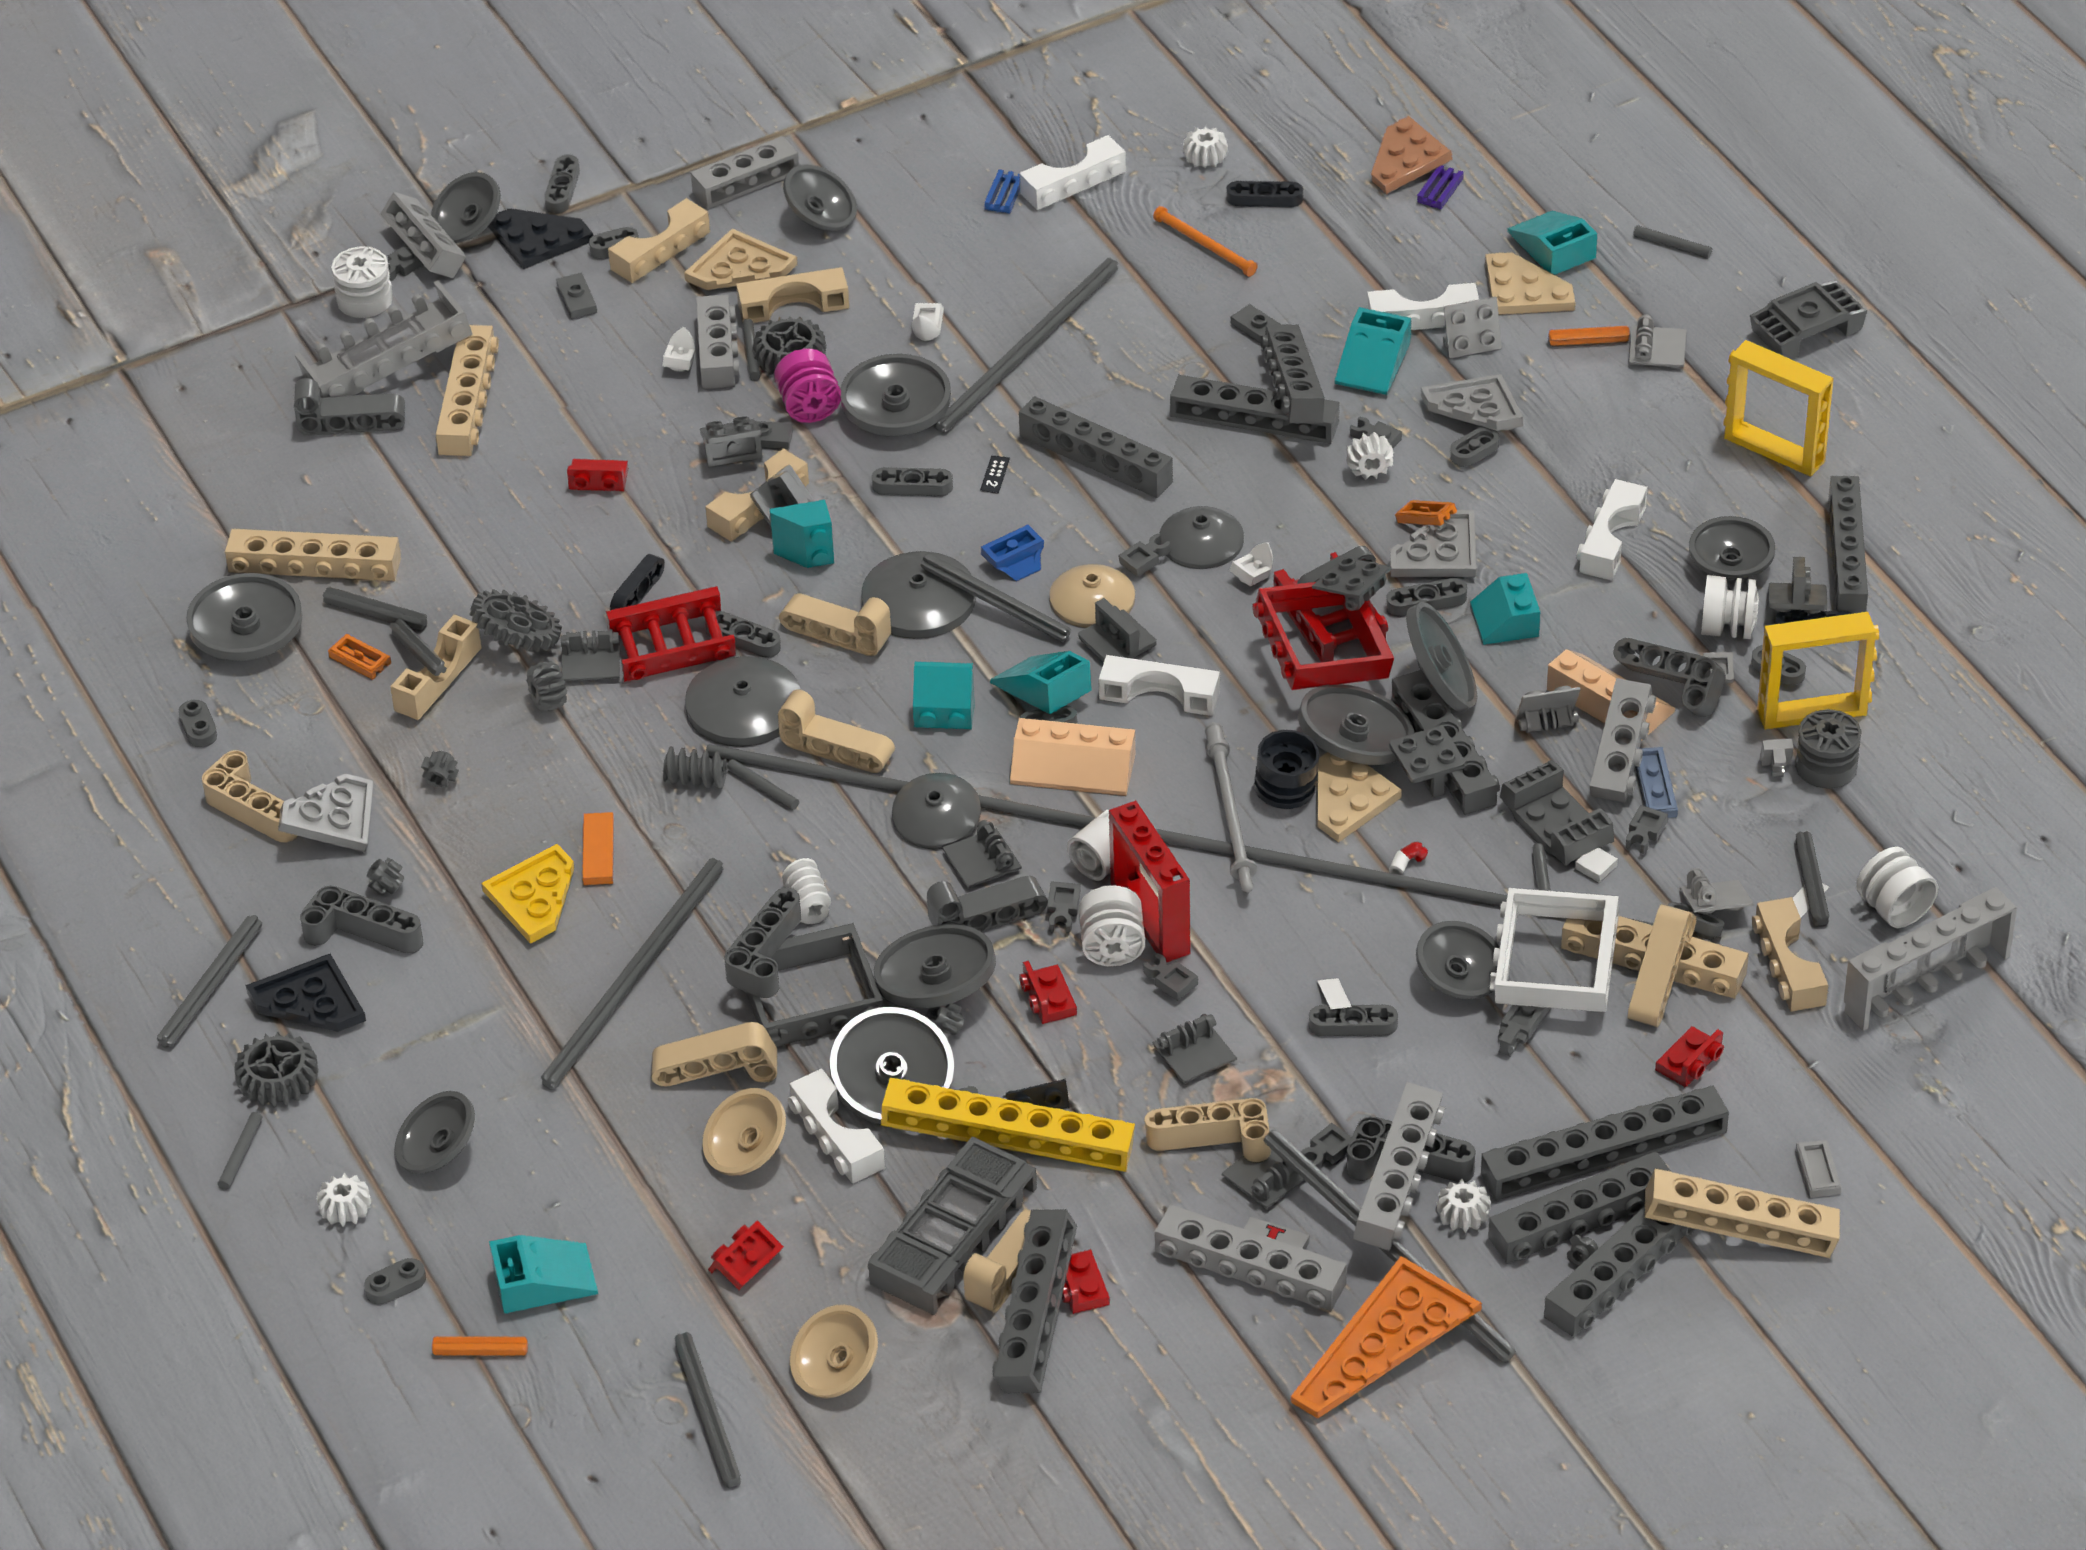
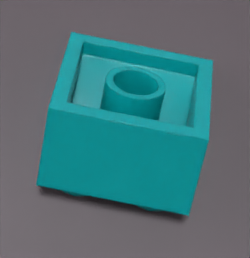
[769,500,835,568]
[1470,573,1541,645]
[913,661,975,729]

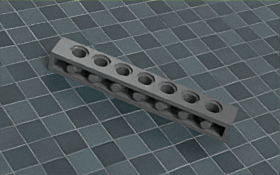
[1481,1085,1729,1201]

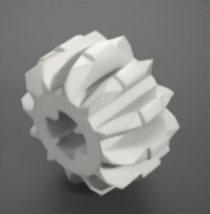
[1183,127,1228,169]
[1346,432,1394,480]
[317,1173,371,1227]
[1436,1178,1491,1234]

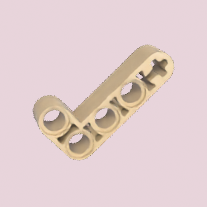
[779,593,891,656]
[778,689,895,773]
[202,750,297,842]
[1628,904,1696,1027]
[652,1022,777,1087]
[1144,1098,1271,1162]
[964,1209,1031,1312]

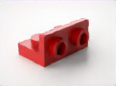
[567,459,628,491]
[1019,961,1077,1024]
[1655,1026,1724,1088]
[707,1220,784,1290]
[1062,1249,1110,1314]

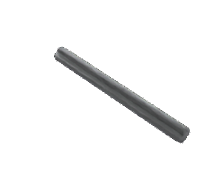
[921,554,1071,642]
[157,915,262,1048]
[675,1332,741,1488]

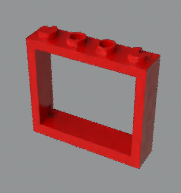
[1252,582,1394,690]
[1109,800,1191,963]

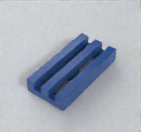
[984,169,1020,213]

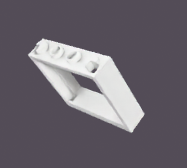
[1490,888,1619,1012]

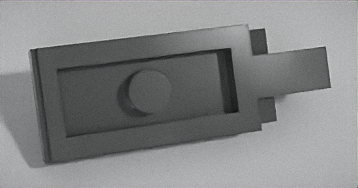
[1498,1005,1550,1056]

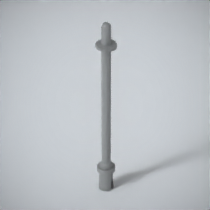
[1205,723,1257,893]

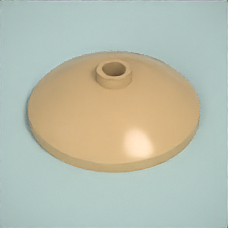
[1050,564,1135,628]
[703,1088,786,1176]
[790,1305,878,1398]

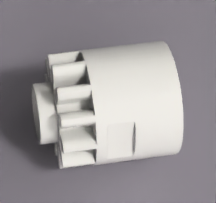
[1067,810,1110,881]

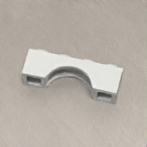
[1019,135,1126,210]
[1367,283,1479,330]
[1576,479,1647,581]
[1099,655,1220,716]
[788,1068,885,1184]

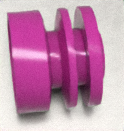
[774,348,841,423]

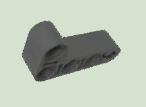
[294,378,405,435]
[1613,638,1726,717]
[927,876,1048,932]
[300,885,423,953]
[724,887,801,998]
[1347,1116,1476,1182]

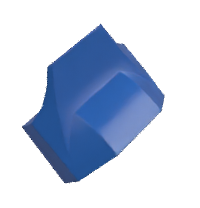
[981,525,1044,581]

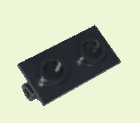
[1003,1079,1070,1109]

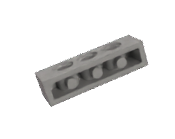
[691,136,799,210]
[380,192,467,278]
[696,294,740,389]
[1590,678,1656,803]

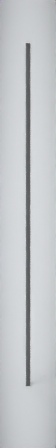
[706,744,1654,925]

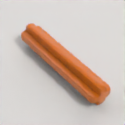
[1548,325,1630,346]
[432,1336,528,1356]

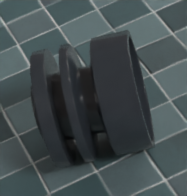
[1254,730,1319,809]

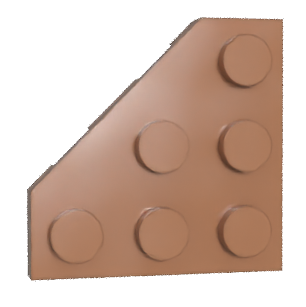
[1371,116,1453,194]

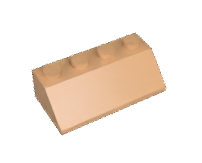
[1547,649,1675,741]
[1010,718,1136,796]

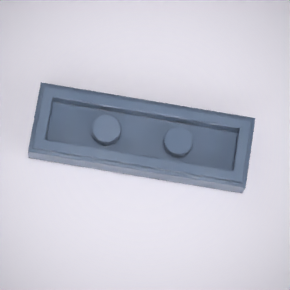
[1635,747,1678,818]

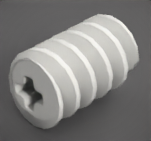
[782,858,831,924]

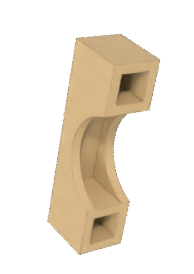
[608,198,710,283]
[736,267,849,323]
[705,448,809,542]
[390,614,482,720]
[1752,897,1828,1012]

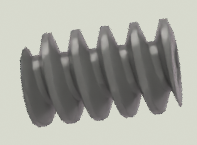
[663,746,727,789]

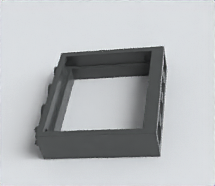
[746,923,883,1046]

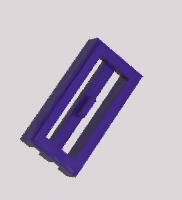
[1417,165,1464,209]

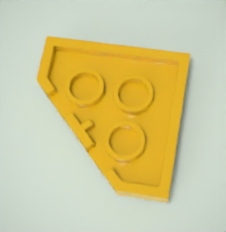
[482,844,574,944]

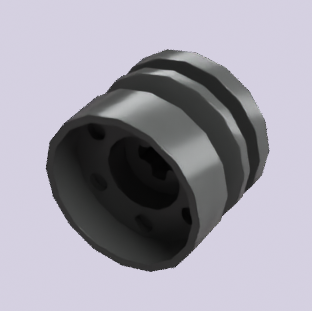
[1795,709,1862,789]

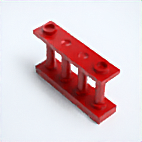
[1273,552,1388,662]
[606,586,736,682]

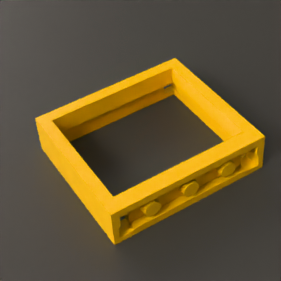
[1723,340,1834,477]
[1757,612,1879,730]

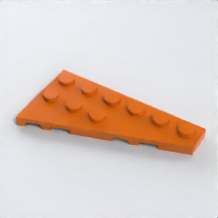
[1291,1256,1482,1419]

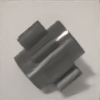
[421,751,459,787]
[367,858,404,896]
[926,1003,964,1039]

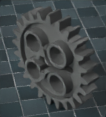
[470,589,562,652]

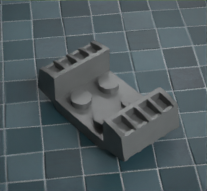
[1750,280,1867,359]
[1500,760,1614,866]

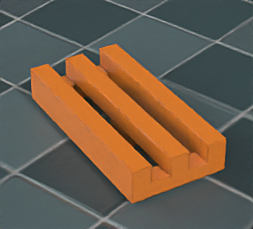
[1395,500,1457,526]
[328,634,391,680]

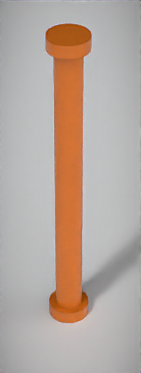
[1153,206,1258,277]

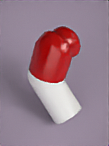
[1389,842,1428,875]

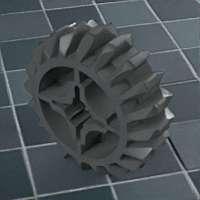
[752,316,826,375]
[234,1032,319,1107]

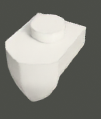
[911,303,944,341]
[662,327,695,371]
[1229,542,1273,586]

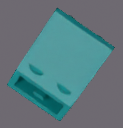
[1507,210,1598,275]
[1334,307,1412,395]
[990,651,1092,714]
[489,1235,598,1314]

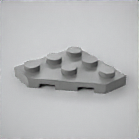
[1421,374,1524,431]
[1390,510,1477,577]
[278,773,373,852]

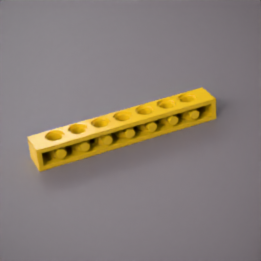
[881,1077,1135,1172]

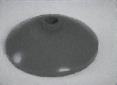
[783,164,857,231]
[431,172,501,243]
[1159,506,1244,569]
[1689,516,1775,580]
[892,773,981,849]
[1416,921,1500,999]
[395,1091,475,1174]

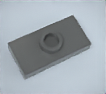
[556,272,597,319]
[1231,304,1282,343]
[755,421,793,449]

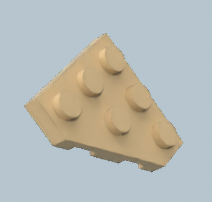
[684,228,798,290]
[1485,252,1575,315]
[1318,752,1402,843]

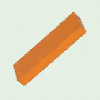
[583,812,614,885]

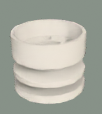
[331,247,393,318]
[1701,575,1759,639]
[1856,846,1939,928]
[1079,885,1145,966]

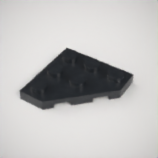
[488,208,594,269]
[246,953,366,1032]

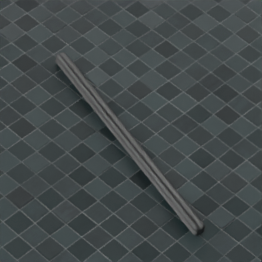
[935,258,1118,433]
[541,858,723,1089]
[1264,1129,1516,1362]

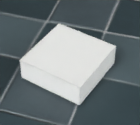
[1575,848,1618,883]

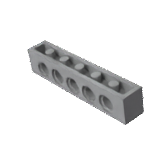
[1353,1082,1445,1251]
[1155,1204,1347,1312]

